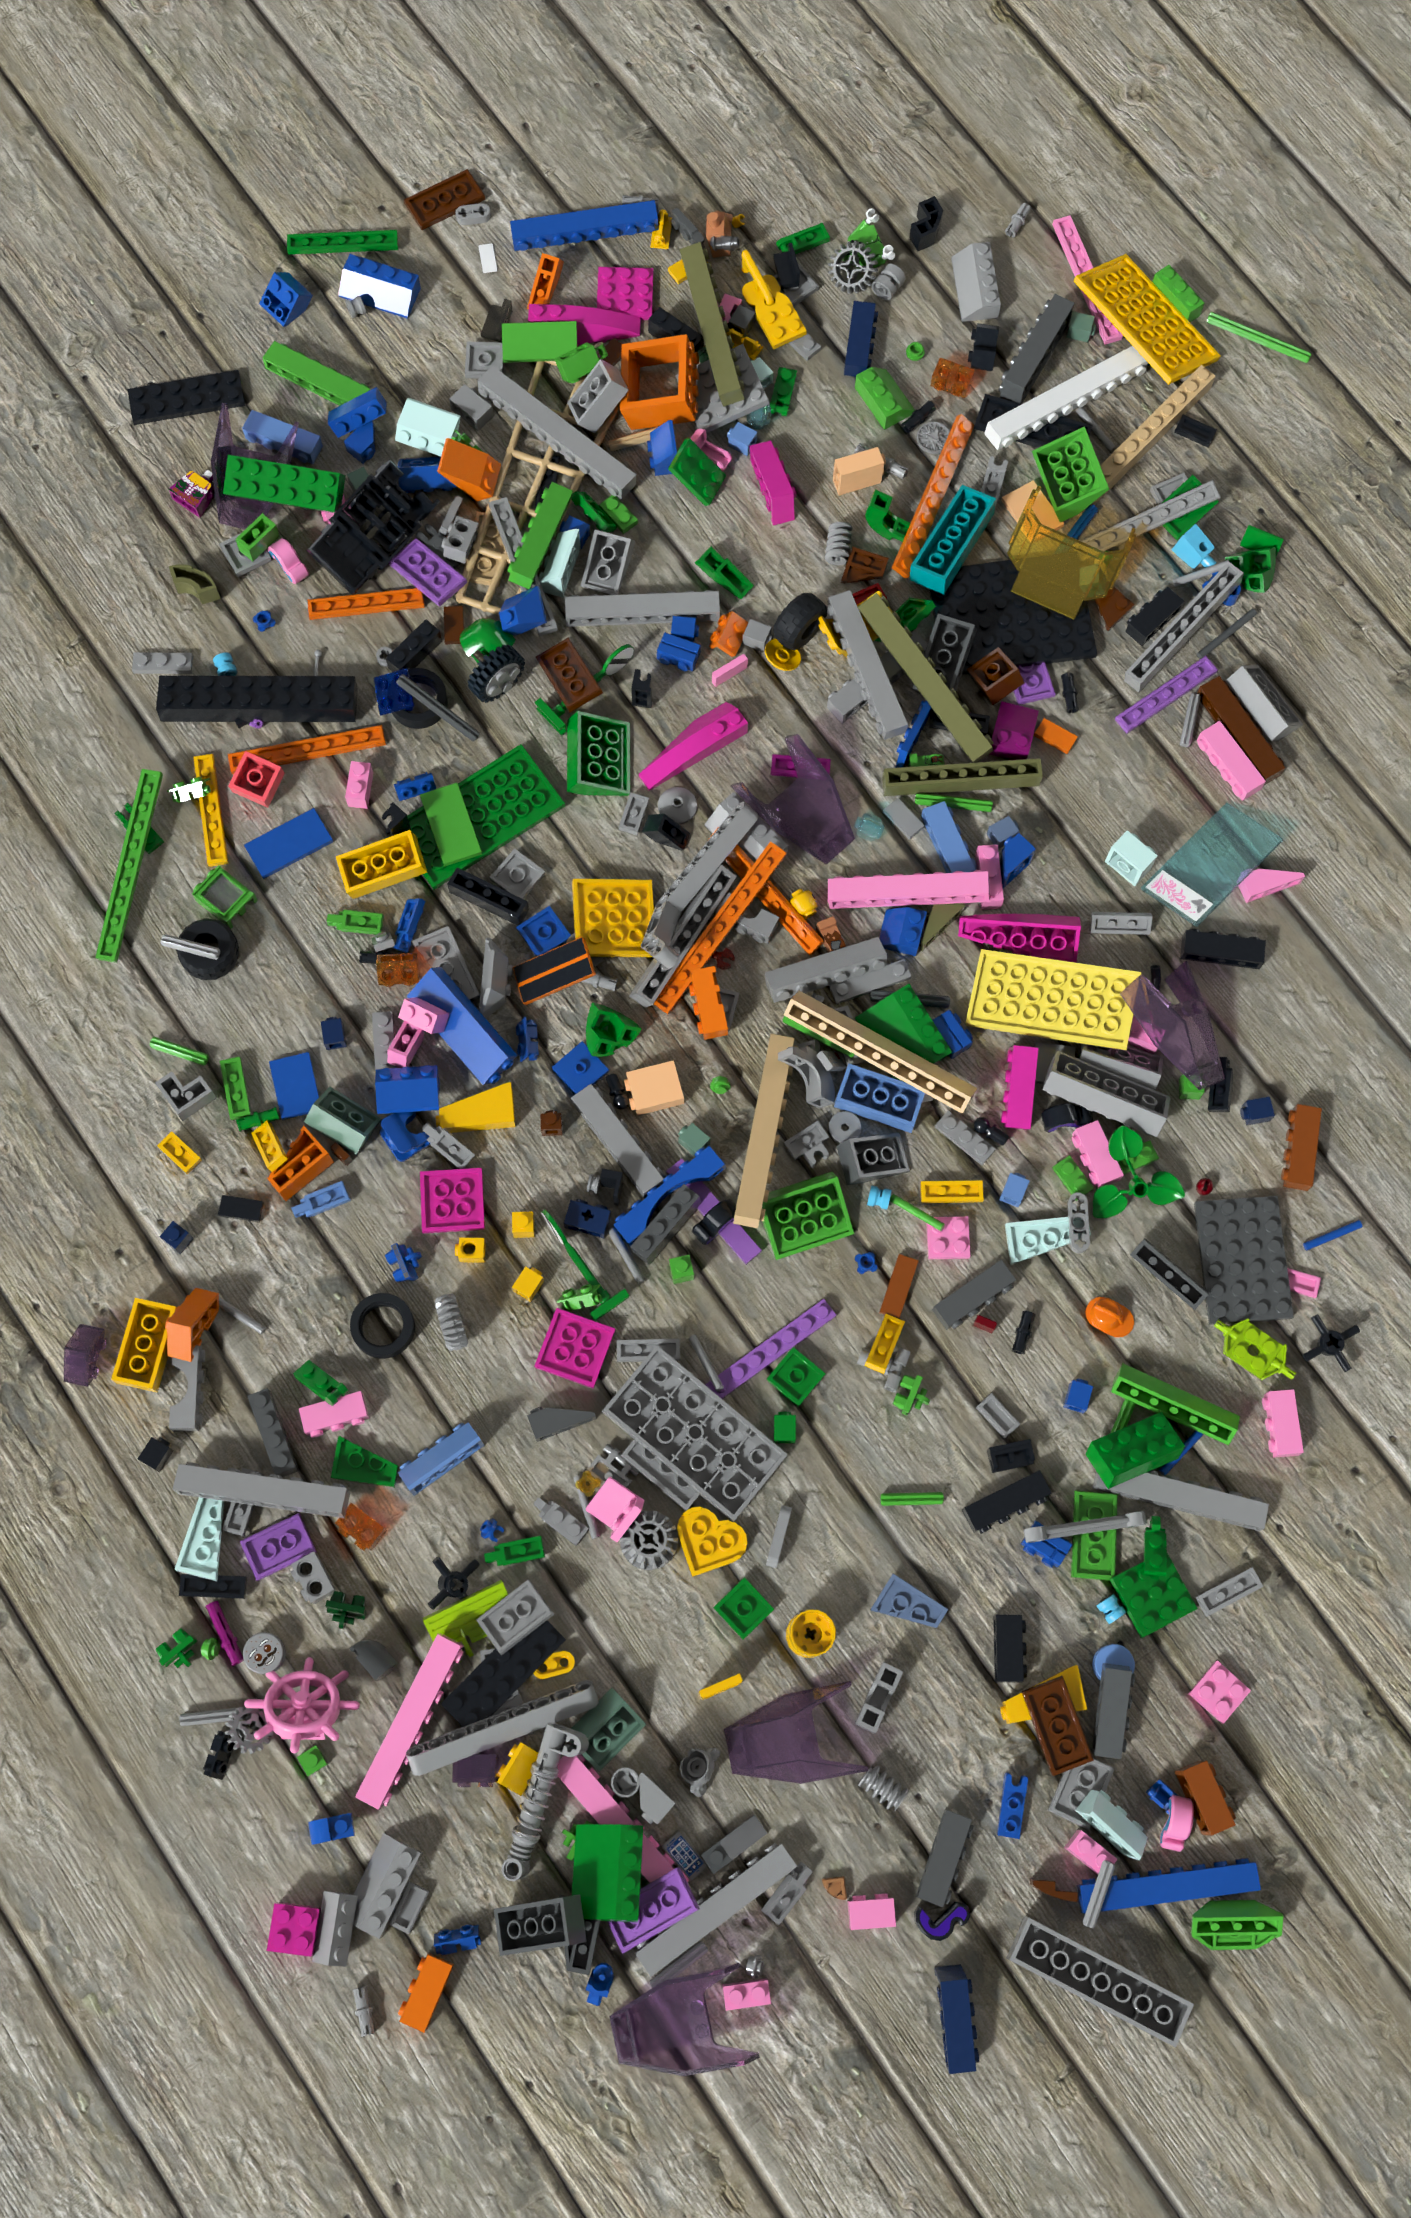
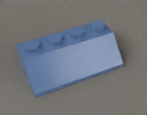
[397,1423,484,1496]

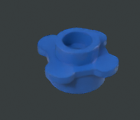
[253,610,276,632]
[855,1252,877,1274]

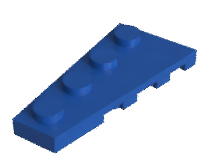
[895,700,932,768]

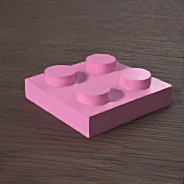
[926,1216,971,1260]
[1188,1660,1251,1724]

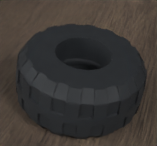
[773,593,827,650]
[176,918,239,980]

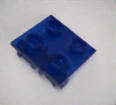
[374,668,415,716]

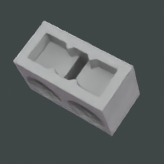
[441,516,478,564]
[290,1552,336,1604]

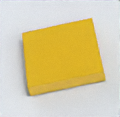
[698,1673,743,1700]

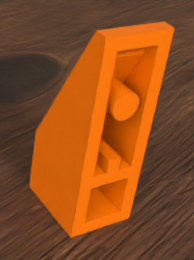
[527,253,564,310]

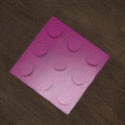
[597,267,653,320]
[420,1168,485,1234]
[534,1308,616,1389]

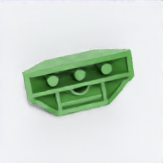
[1191,1900,1283,1950]

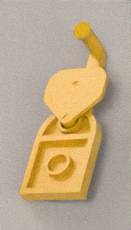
[741,250,807,350]

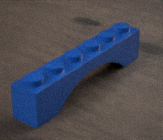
[613,1146,726,1246]

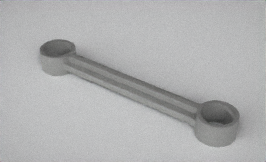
[1024,1511,1147,1543]

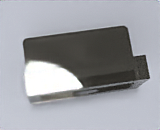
[481,299,513,342]

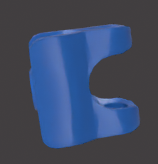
[380,1112,430,1162]

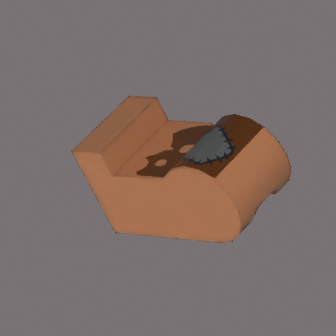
[816,916,846,953]

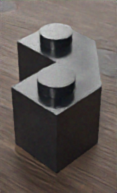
[909,196,943,251]
[968,323,999,371]

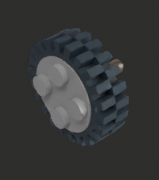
[468,645,525,703]

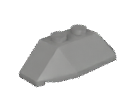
[479,937,513,1018]

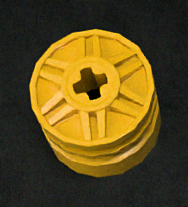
[786,1610,836,1658]

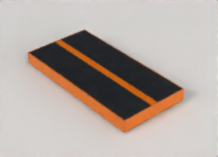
[513,937,596,1005]

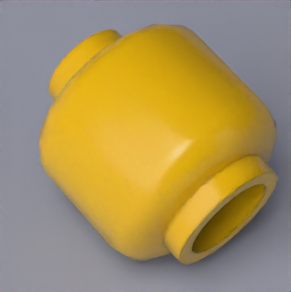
[789,889,818,919]

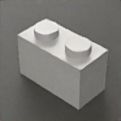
[449,384,493,431]

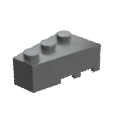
[559,1894,601,1975]

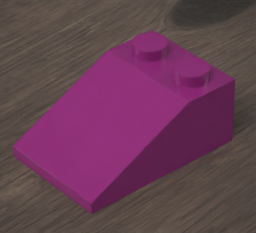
[989,701,1039,760]

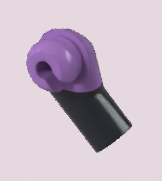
[235,719,264,729]

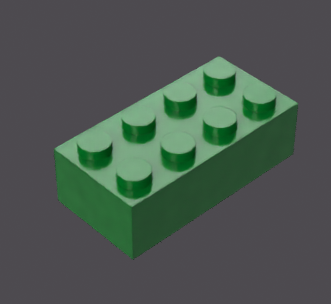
[1085,1412,1185,1489]

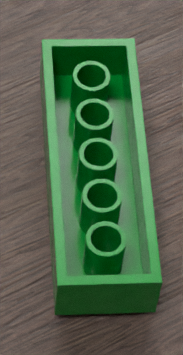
[223,455,346,513]

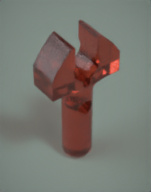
[711,948,735,970]

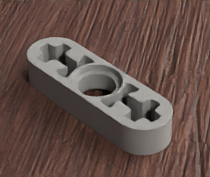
[1067,1192,1090,1253]
[766,1505,792,1568]

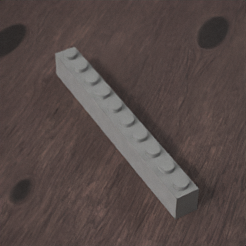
[478,365,636,500]

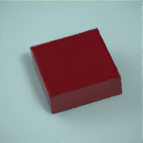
[973,1315,997,1334]

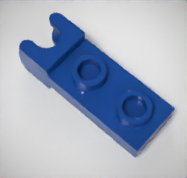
[997,1772,1028,1839]

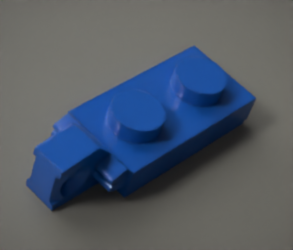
[394,898,426,953]

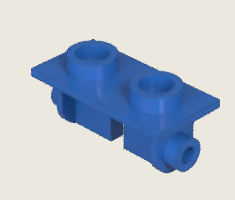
[394,772,436,801]
[516,1017,539,1062]
[1146,1779,1178,1815]
[434,1925,481,1956]

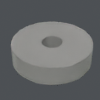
[828,1111,861,1144]

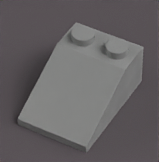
[581,530,636,594]

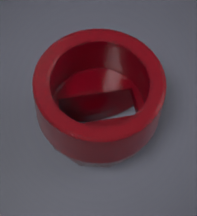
[1196,1178,1214,1196]

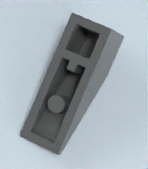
[527,1407,596,1442]
[700,1814,767,1874]

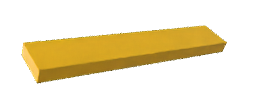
[193,753,229,867]

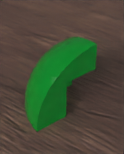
[1225,547,1276,593]
[586,1002,642,1057]

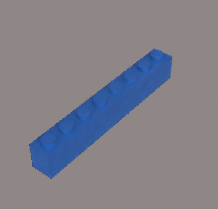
[510,200,659,251]
[1076,1858,1261,1914]

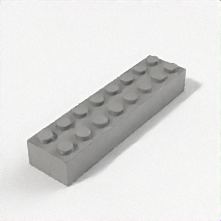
[1006,1916,1194,2048]

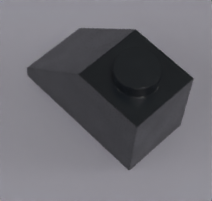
[642,813,690,851]

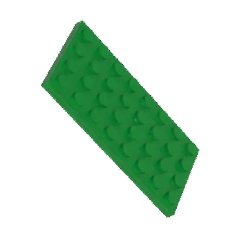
[407,744,565,890]

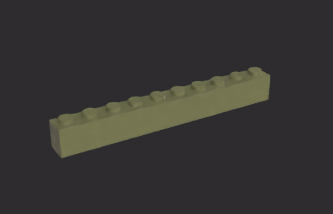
[680,242,746,407]
[858,593,994,763]

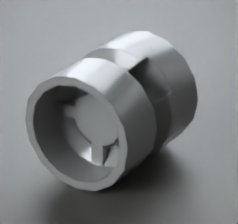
[871,264,906,300]
[611,1768,640,1797]

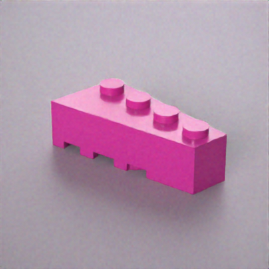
[749,440,796,526]
[1001,1045,1038,1130]

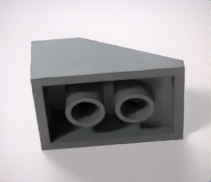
[836,1132,910,1185]

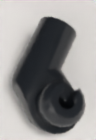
[1146,965,1161,995]

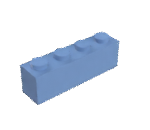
[242,410,323,464]
[921,801,977,873]

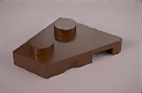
[841,547,889,584]
[1093,580,1135,631]

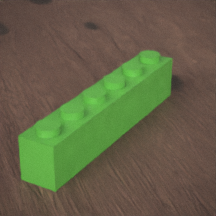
[262,341,370,406]
[507,482,573,589]
[1111,1363,1240,1445]

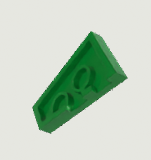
[331,1435,399,1488]

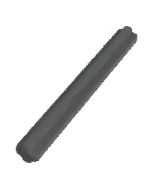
[396,674,480,742]

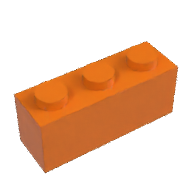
[398,1953,454,2033]

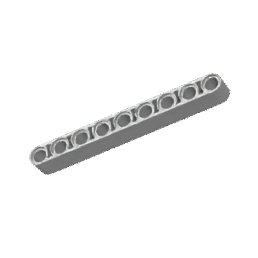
[406,1680,599,1776]

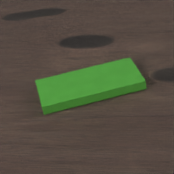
[502,321,577,363]
[419,783,482,867]
[1071,1491,1118,1581]

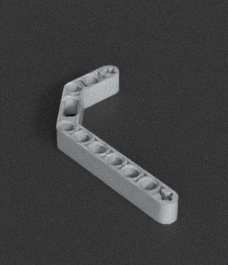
[641,802,759,969]

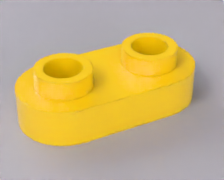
[533,1651,575,1679]

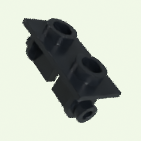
[203,1731,235,1780]

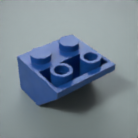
[259,272,313,327]

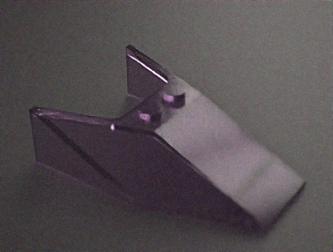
[211,403,300,530]
[730,734,855,864]
[1120,961,1225,1090]
[724,1681,868,1784]
[609,1963,760,2076]

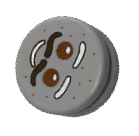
[243,1632,286,1675]

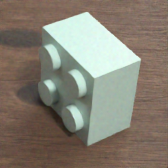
[1105,831,1158,886]

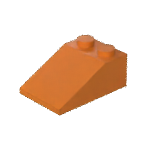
[437,438,501,501]

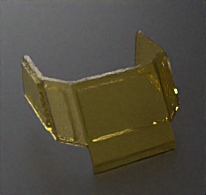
[1007,486,1136,619]

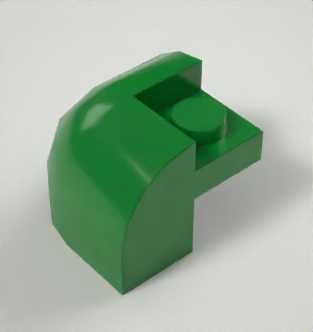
[460,618,516,663]

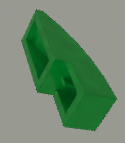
[695,546,754,599]

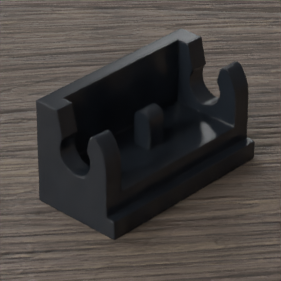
[631,669,652,708]
[382,802,411,836]
[987,1439,1035,1473]

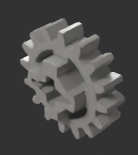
[225,1705,274,1754]

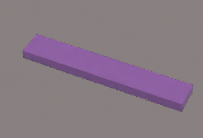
[1115,656,1218,734]
[666,1158,762,1265]

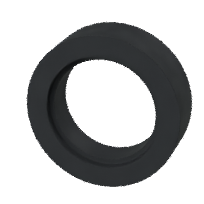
[388,668,448,729]
[350,1293,415,1359]

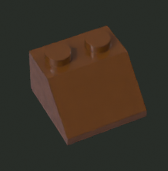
[967,647,1024,705]

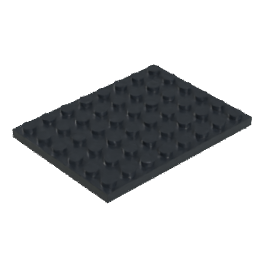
[929,551,1097,675]

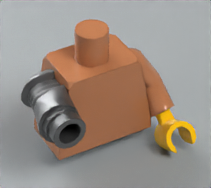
[706,211,745,258]

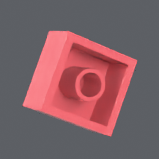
[228,751,285,808]

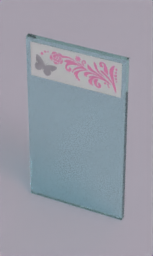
[1141,803,1283,927]

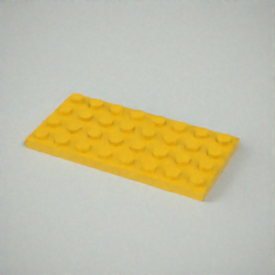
[1074,254,1221,385]

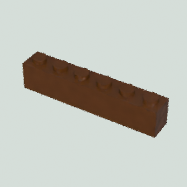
[1197,676,1285,785]

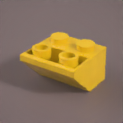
[496,1742,538,1796]

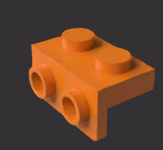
[709,611,749,657]

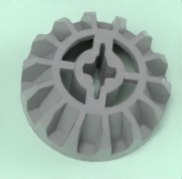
[620,1511,678,1570]

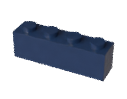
[844,301,878,377]

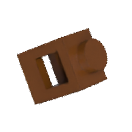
[540,1110,563,1136]

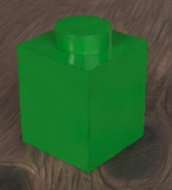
[774,1411,796,1444]

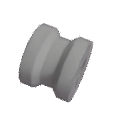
[345,295,366,319]

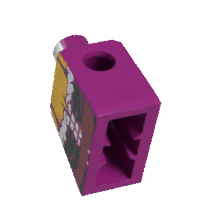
[169,470,215,518]

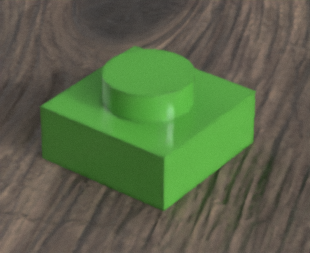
[297,1745,328,1777]

